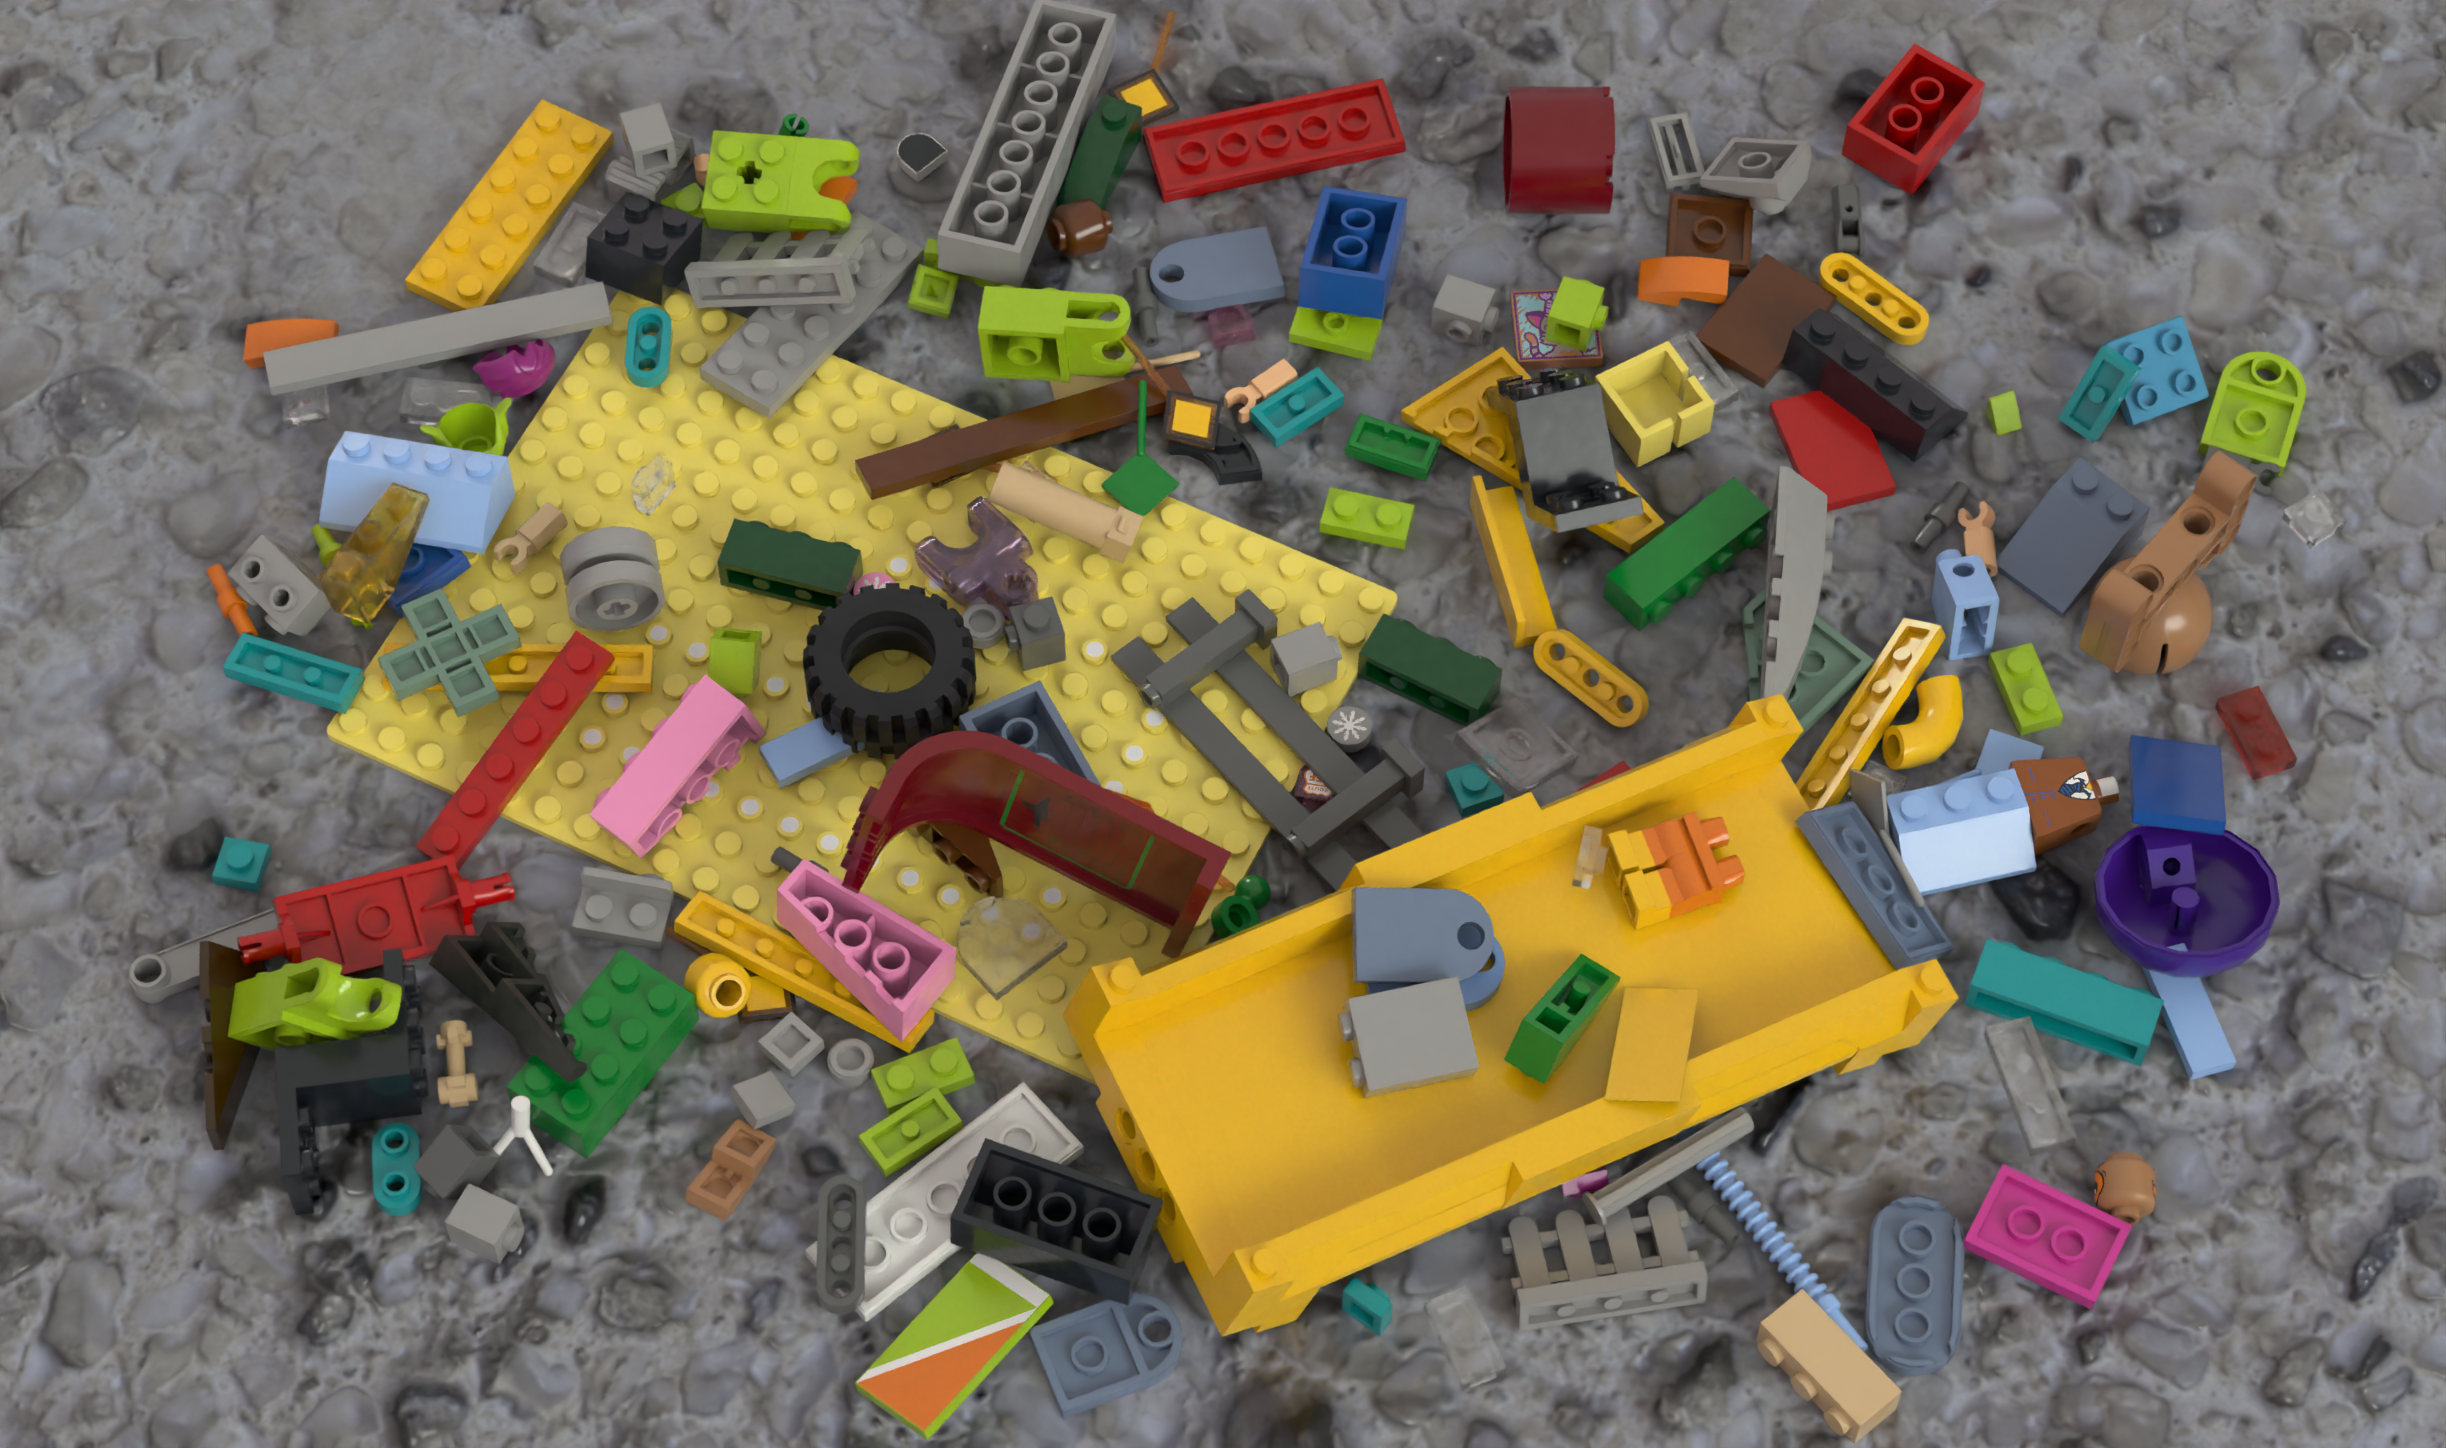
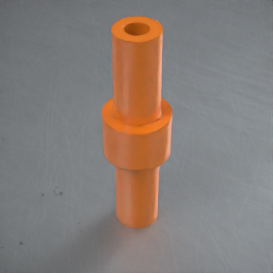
[206,564,258,637]

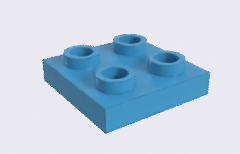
[2100,316,2210,426]

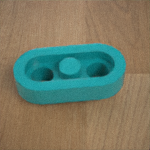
[625,307,673,388]
[372,1123,423,1216]

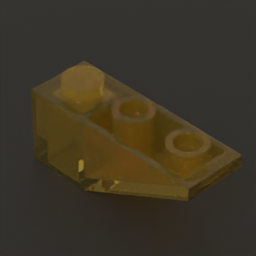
[317,483,430,624]

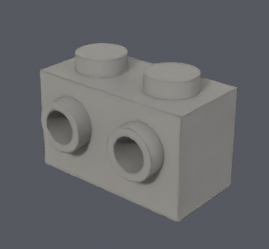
[227,534,339,637]

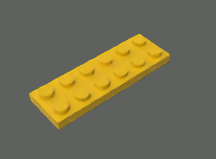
[405,99,614,312]

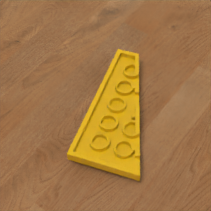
[1400,346,1665,554]

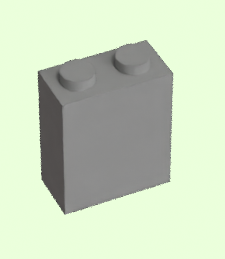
[1338,976,1479,1098]

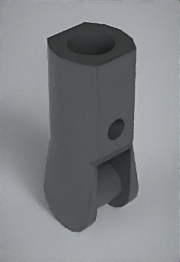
[1831,185,1865,257]

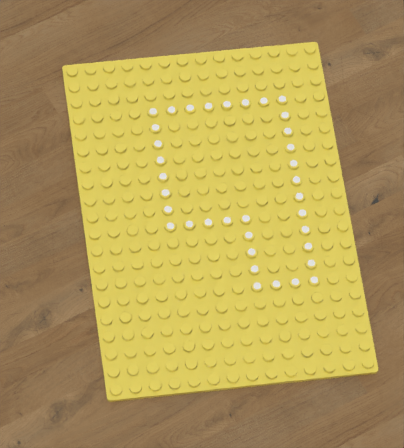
[327,289,1397,1085]

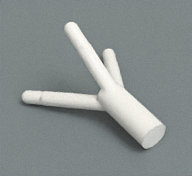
[493,1096,553,1176]

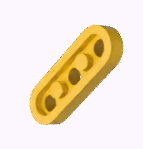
[1818,253,1929,346]
[1533,629,1649,727]

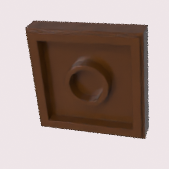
[1665,193,1754,277]

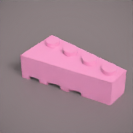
[589,675,767,859]
[777,859,956,1042]

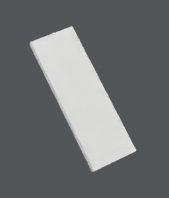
[805,1082,1084,1322]

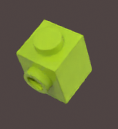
[1545,276,1609,352]
[708,627,762,699]

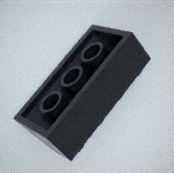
[1782,308,1968,462]
[950,1138,1163,1306]

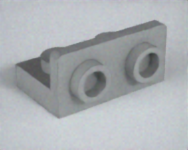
[571,866,675,950]

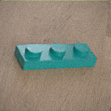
[222,633,365,714]

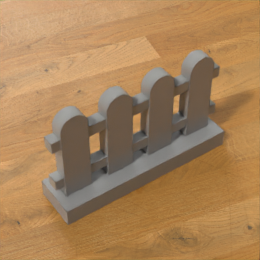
[684,228,876,308]
[1501,1195,1708,1331]

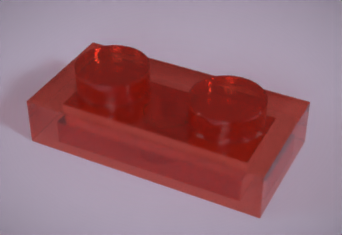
[2215,686,2297,780]

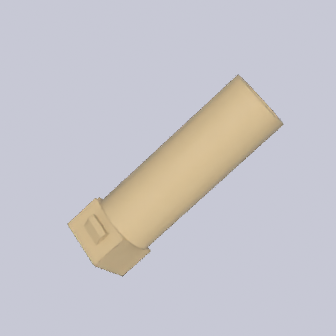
[987,461,1143,563]

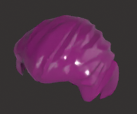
[472,339,556,399]

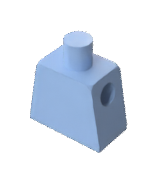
[1932,549,2000,661]

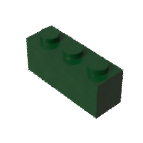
[717,519,863,611]
[1357,614,1502,732]

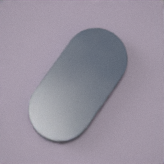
[1864,1195,1965,1376]

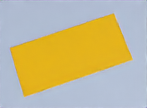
[1604,987,1699,1102]

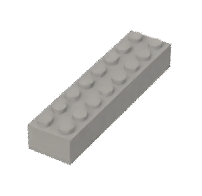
[937,0,1116,288]

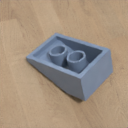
[1997,458,2150,618]

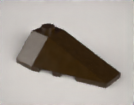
[199,941,268,1150]

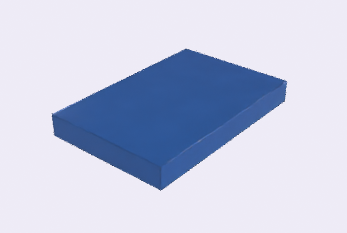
[2128,735,2226,835]

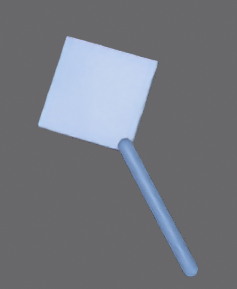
[1933,729,2044,786]

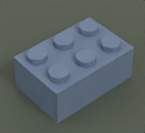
[959,680,1101,786]

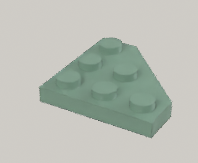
[1742,588,1874,746]

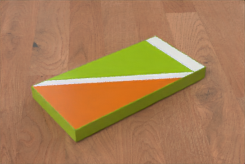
[855,1252,1054,1441]

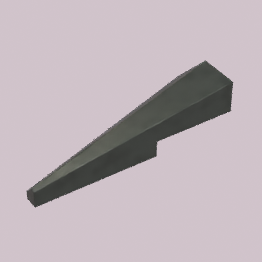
[429,921,588,1082]

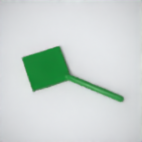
[1101,380,1179,517]

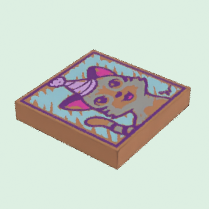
[1509,289,1603,370]

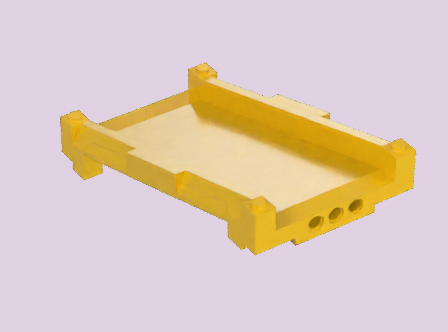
[1062,694,1959,1337]

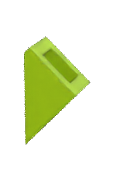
[1985,390,2022,436]

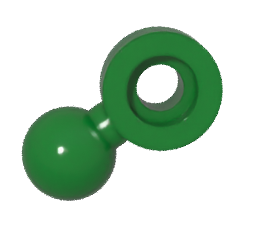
[1211,875,1271,939]

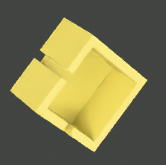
[1594,341,1715,468]

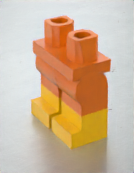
[1605,811,1745,930]

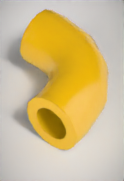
[1882,675,1964,770]

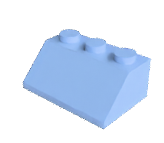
[1886,768,2036,896]

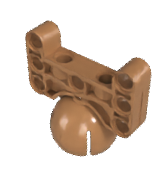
[2079,450,2258,675]

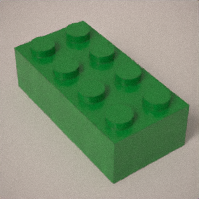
[506,949,700,1159]

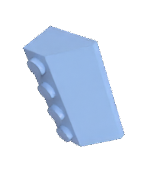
[319,431,516,554]

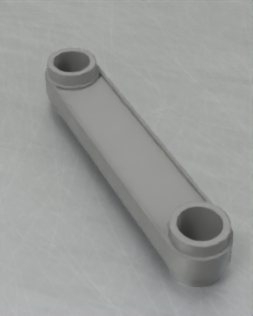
[129,908,278,1004]

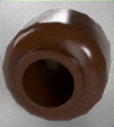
[1046,198,1113,259]

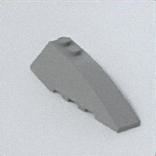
[1760,466,1834,701]

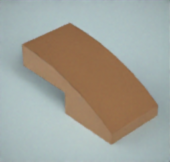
[685,1119,777,1222]

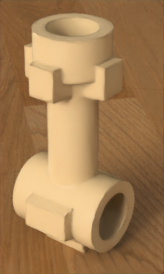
[436,1020,479,1108]

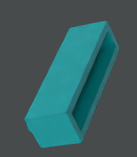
[1964,939,2164,1067]

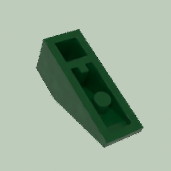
[1056,94,1142,209]

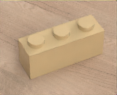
[1756,1289,1902,1444]

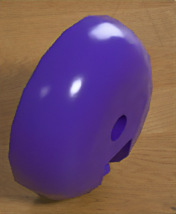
[2094,825,2280,977]

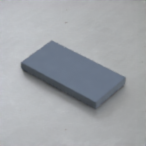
[1795,801,1954,970]

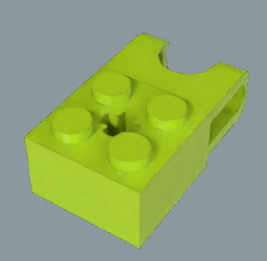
[701,130,861,235]
[978,285,1135,382]
[227,958,402,1052]

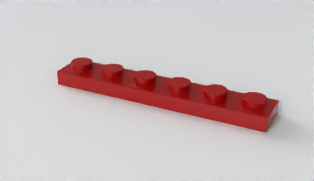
[415,631,615,871]

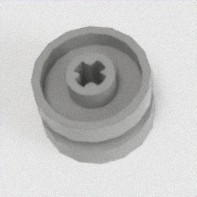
[560,526,666,632]

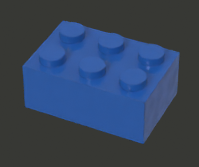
[1298,186,1407,319]

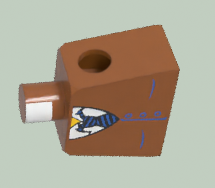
[2008,757,2119,855]

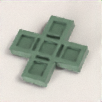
[378,588,522,717]

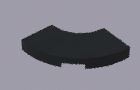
[1164,410,1262,486]

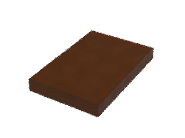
[1693,253,1837,389]

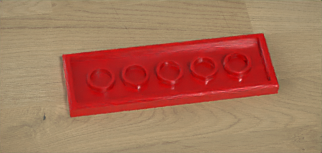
[1142,78,1406,203]

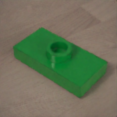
[1345,413,1441,482]

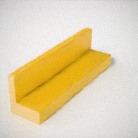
[1470,475,1557,649]

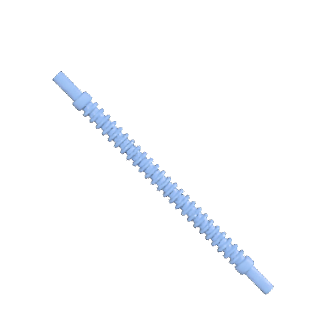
[1672,1125,1868,1352]

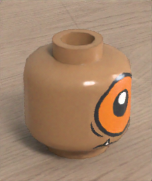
[2095,1152,2156,1225]

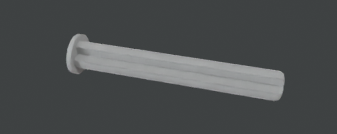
[1582,1107,1754,1227]

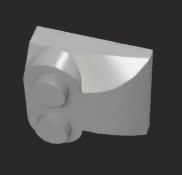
[1700,137,1812,215]

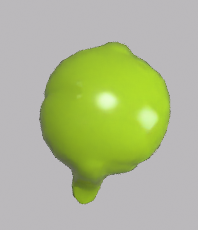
[419,397,512,456]

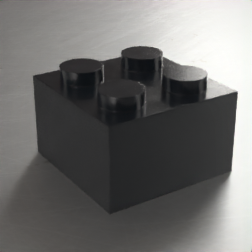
[585,191,703,305]

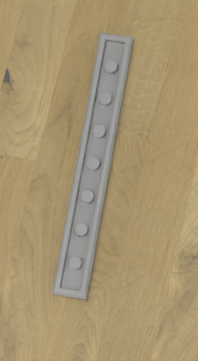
[263,281,613,396]

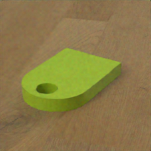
[2198,351,2306,477]

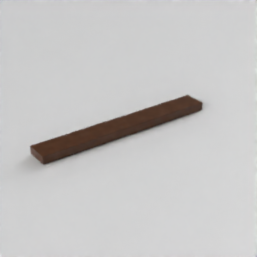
[855,365,1193,500]

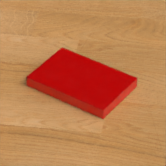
[1769,390,1896,512]

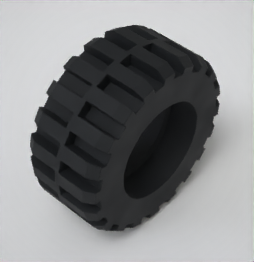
[803,583,976,759]

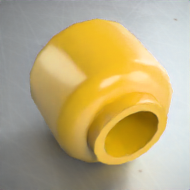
[684,953,752,1018]

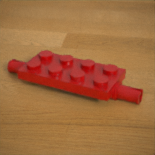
[237,855,515,977]

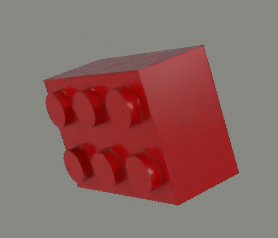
[1841,43,1985,195]

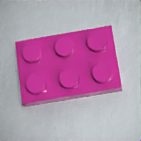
[1963,1164,2133,1310]

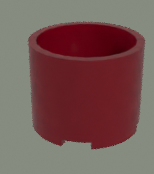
[1503,87,1615,214]

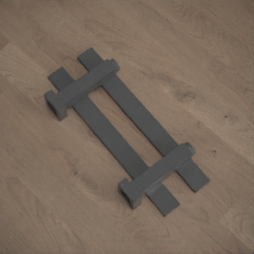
[1111,589,1425,892]

